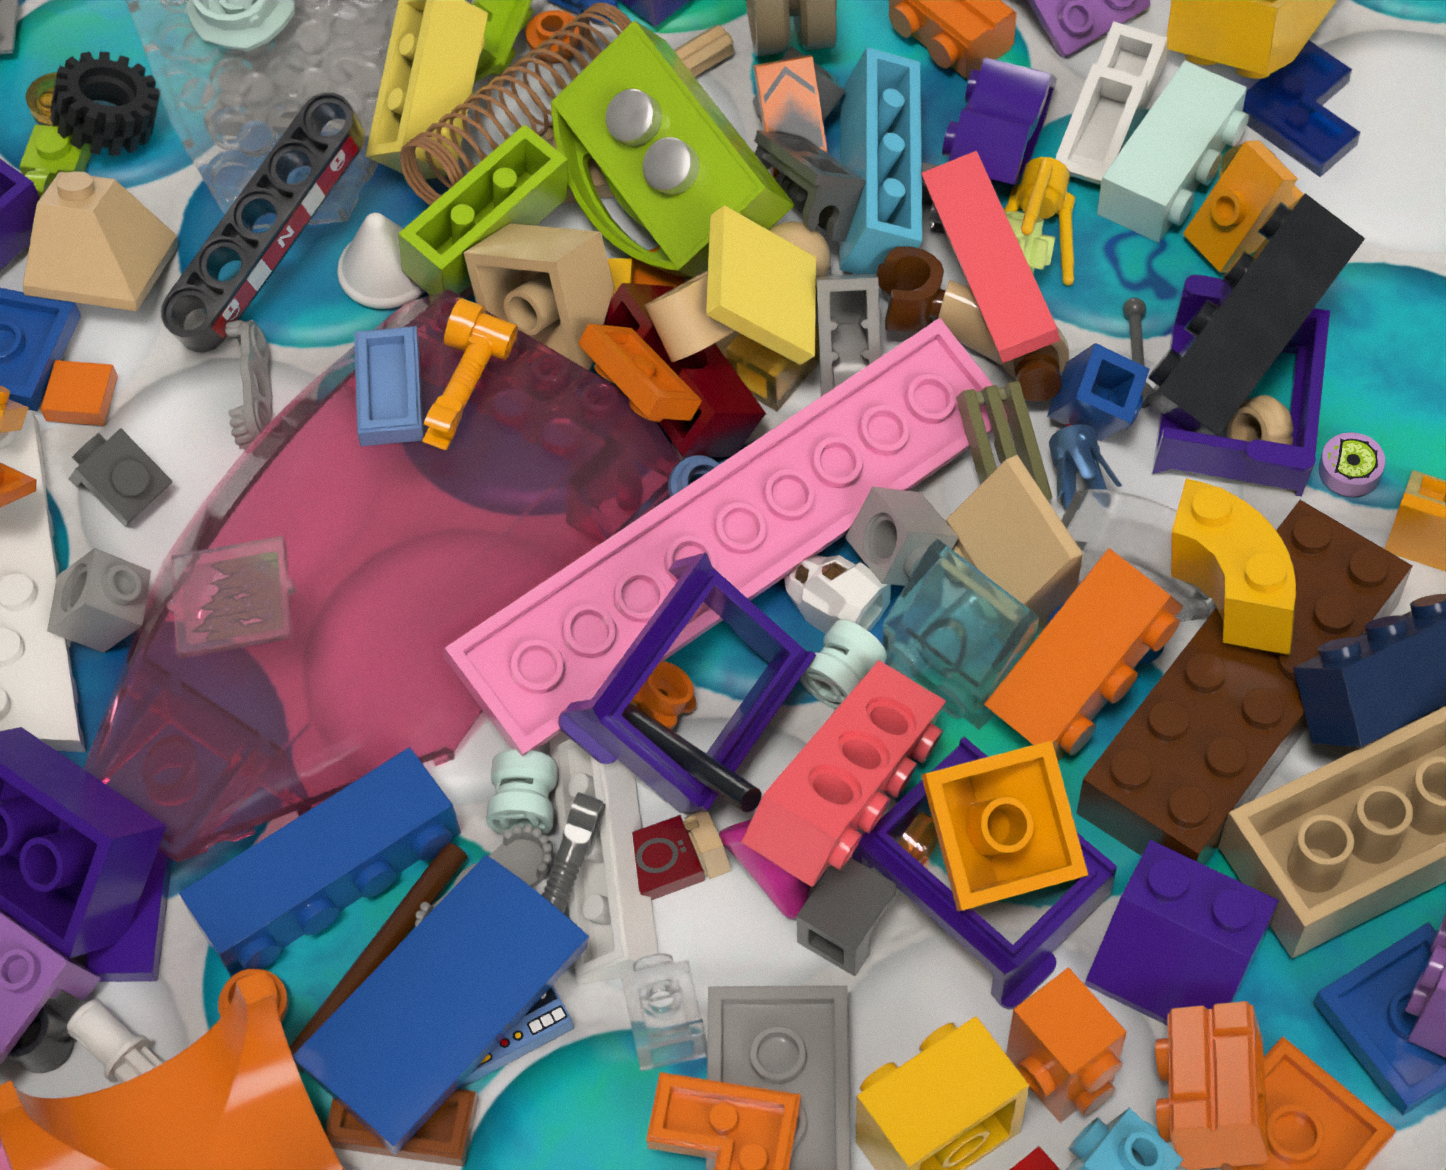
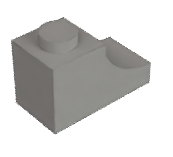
[816,274,881,397]

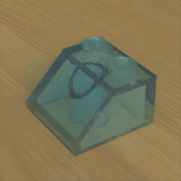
[883,539,1039,730]

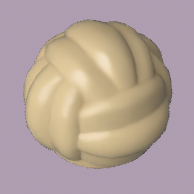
[1226,395,1294,445]

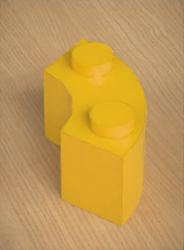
[1171,478,1296,655]

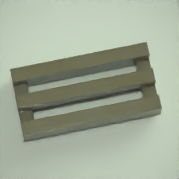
[956,381,1053,501]

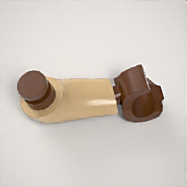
[876,246,1069,402]

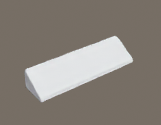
[549,733,660,984]

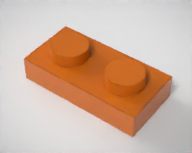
[578,323,702,422]

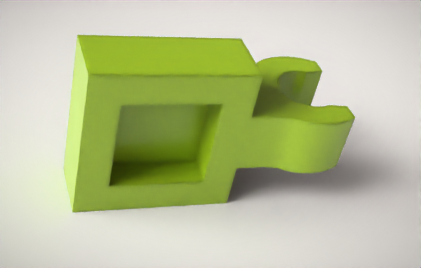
[19,125,91,198]

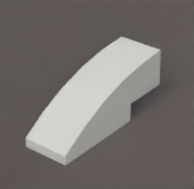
[1055,21,1168,185]

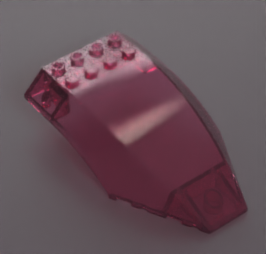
[83,289,681,863]

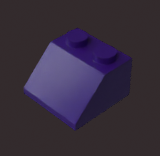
[1085,840,1279,1026]

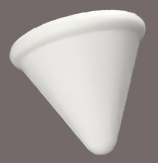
[337,213,425,309]

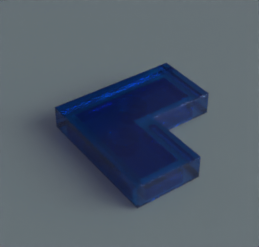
[1242,40,1361,177]

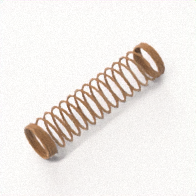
[400,2,632,205]

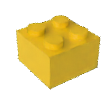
[855,1016,1029,1170]

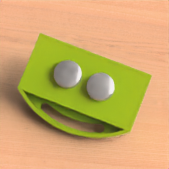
[551,20,795,279]

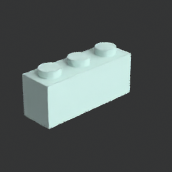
[1097,61,1249,243]

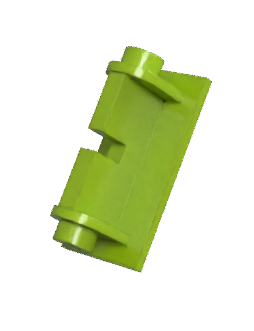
[472,0,533,83]

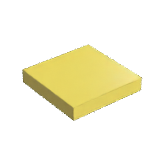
[706,205,816,365]

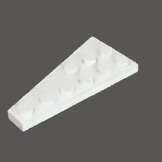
[0,410,86,752]

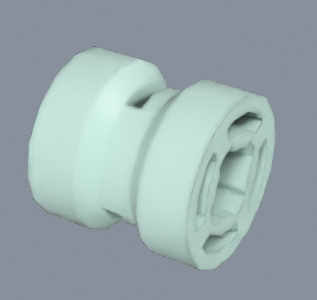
[800,620,887,709]
[486,749,558,834]

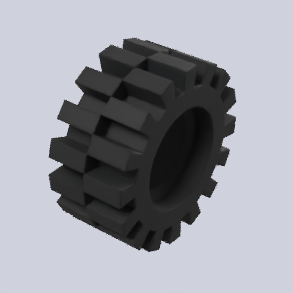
[50,51,160,156]

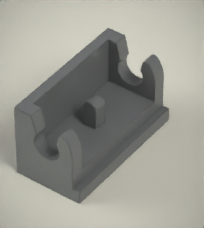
[754,130,866,242]

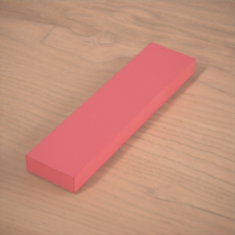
[921,151,1061,364]

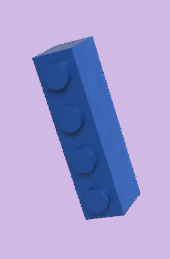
[179,747,461,977]

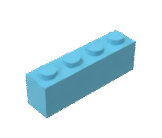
[839,47,922,274]

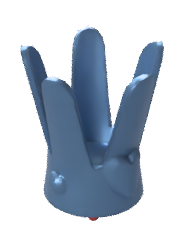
[1049,423,1122,516]

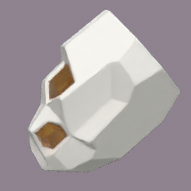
[784,555,891,634]

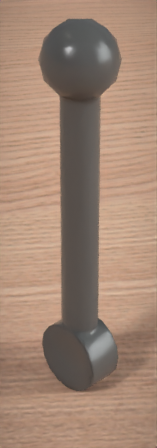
[1122,297,1153,408]

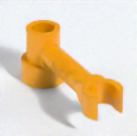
[422,298,518,450]

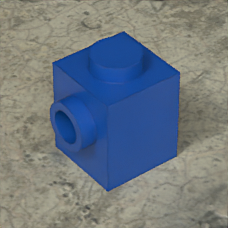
[1047,343,1150,441]

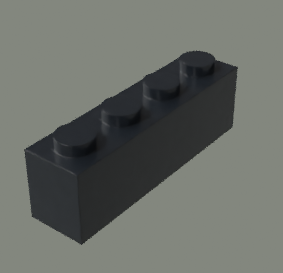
[1145,193,1365,436]

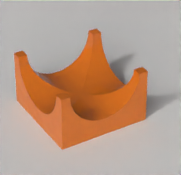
[0,970,344,1170]

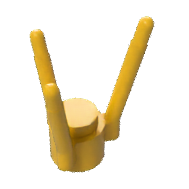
[1004,157,1075,286]

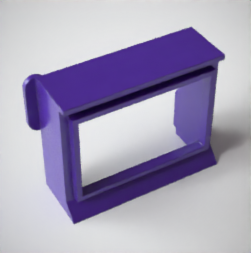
[1152,274,1330,497]
[558,552,816,812]
[852,736,1117,1010]

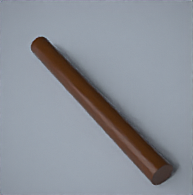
[289,842,468,1074]

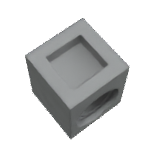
[845,486,959,588]
[47,548,151,653]

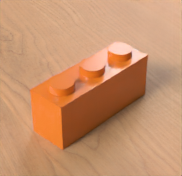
[984,548,1183,761]

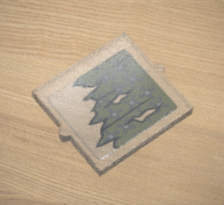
[167,536,296,659]

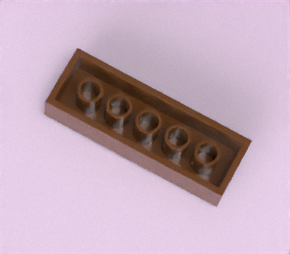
[1076,500,1413,865]

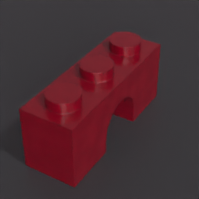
[603,283,766,457]

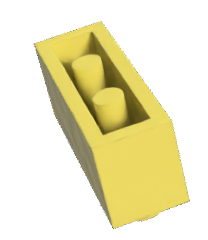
[365,0,488,179]

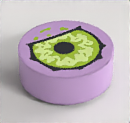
[1319,432,1385,497]

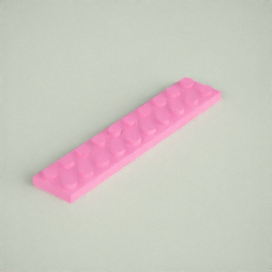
[442,318,1008,756]

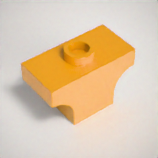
[1183,140,1304,273]

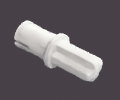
[66,999,163,1083]

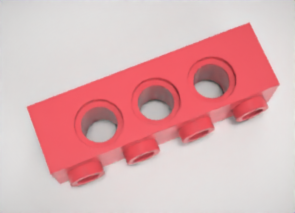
[741,660,946,887]

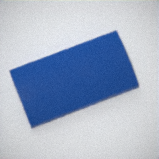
[293,855,589,1155]

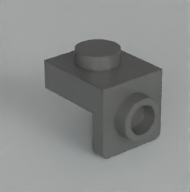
[69,428,173,527]

